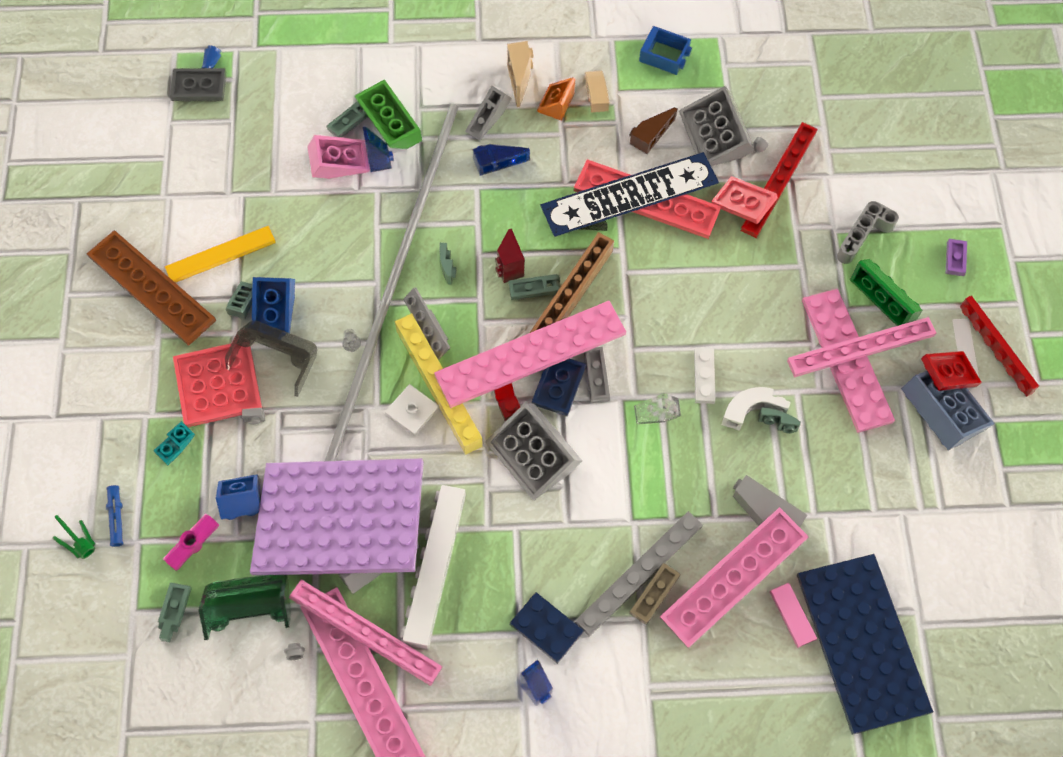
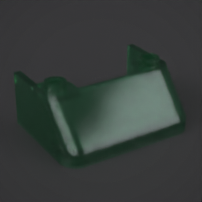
[198,575,291,640]

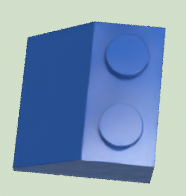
[216,474,261,520]

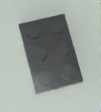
[170,68,226,101]

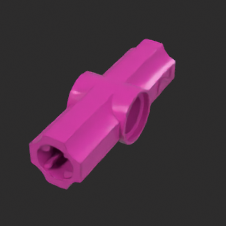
[163,513,219,571]

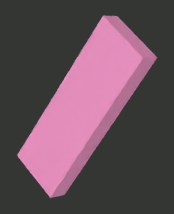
[770,583,817,648]

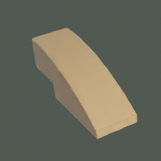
[585,71,609,112]

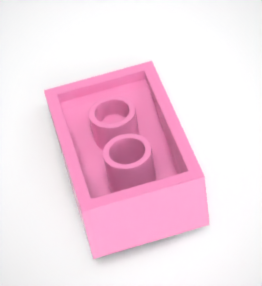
[307,135,370,179]

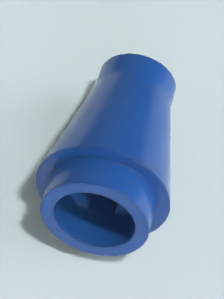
[202,45,221,68]

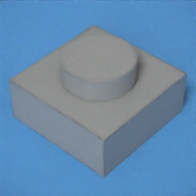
[242,408,265,424]

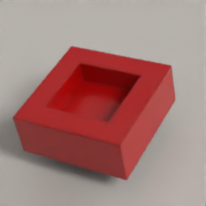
[498,396,520,421]

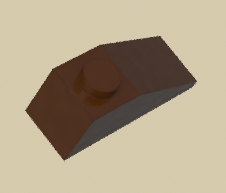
[629,107,678,154]

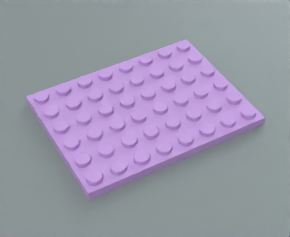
[250,458,424,575]

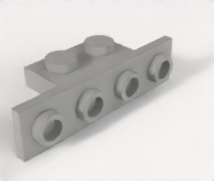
[403,288,450,360]

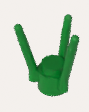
[52,515,96,559]

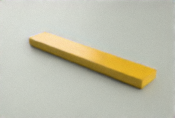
[164,225,276,283]

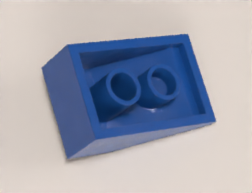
[251,277,295,335]

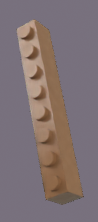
[530,232,614,333]

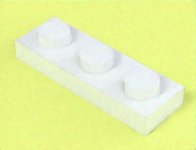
[694,348,715,404]

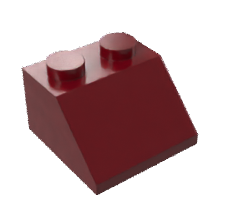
[495,228,525,283]

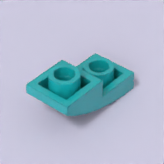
[153,421,195,466]

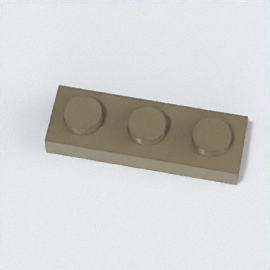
[629,563,681,625]

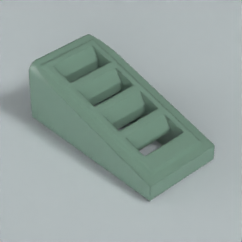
[226,281,252,319]

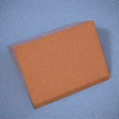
[537,77,575,121]

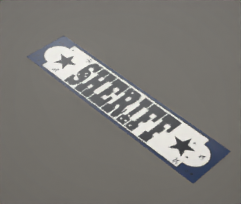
[540,152,719,237]

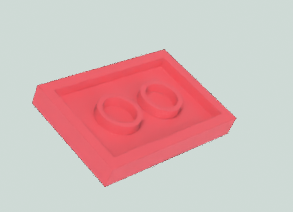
[711,176,777,224]

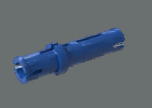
[106,485,123,547]

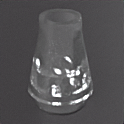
[342,328,361,352]

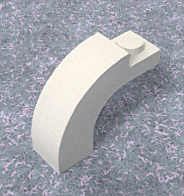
[721,387,791,431]

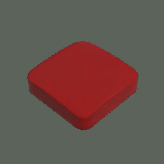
[494,383,515,402]

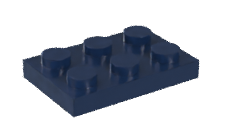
[532,358,586,417]
[510,592,584,664]

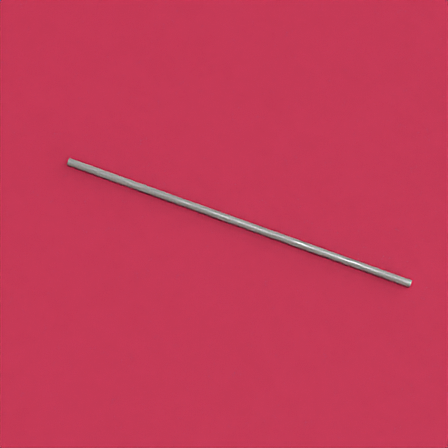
[325,104,458,461]

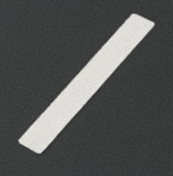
[952,319,985,410]

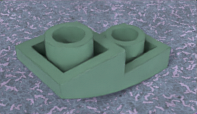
[439,243,456,285]
[758,407,801,434]

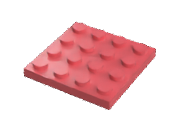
[173,340,263,427]

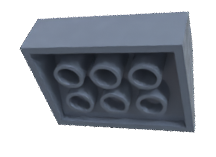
[901,371,995,450]

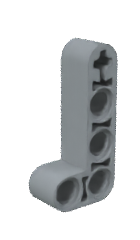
[837,201,899,264]

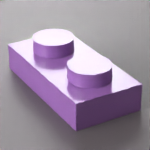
[945,239,967,276]

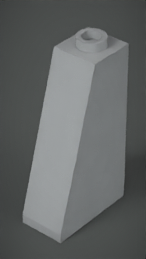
[733,475,807,527]

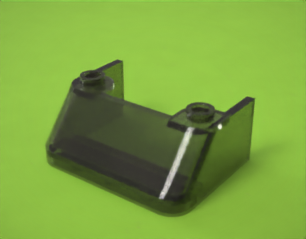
[225,320,317,397]

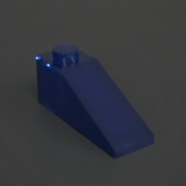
[362,126,394,172]
[472,144,530,176]
[520,659,553,705]

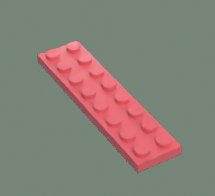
[574,159,721,239]

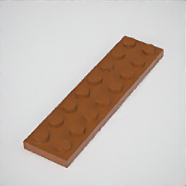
[86,230,216,346]

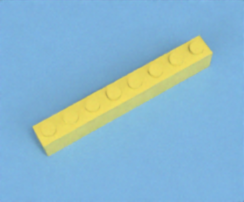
[395,313,483,455]

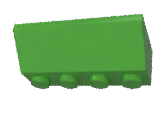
[354,79,422,149]

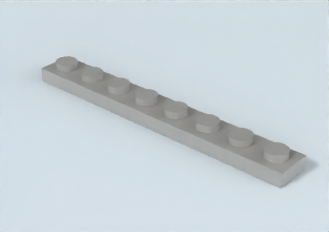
[575,511,703,637]

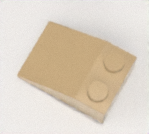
[507,41,533,107]

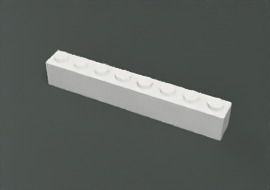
[400,485,466,650]

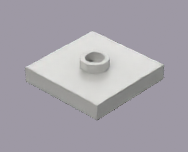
[385,384,439,436]

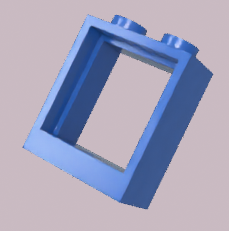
[639,26,692,75]

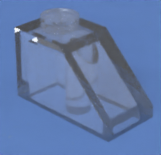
[634,393,681,424]

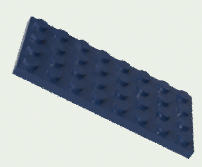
[797,554,933,735]

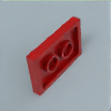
[921,351,982,391]

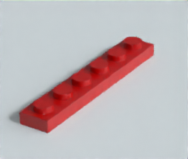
[960,295,1039,397]

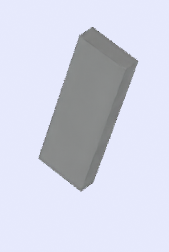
[584,347,610,403]

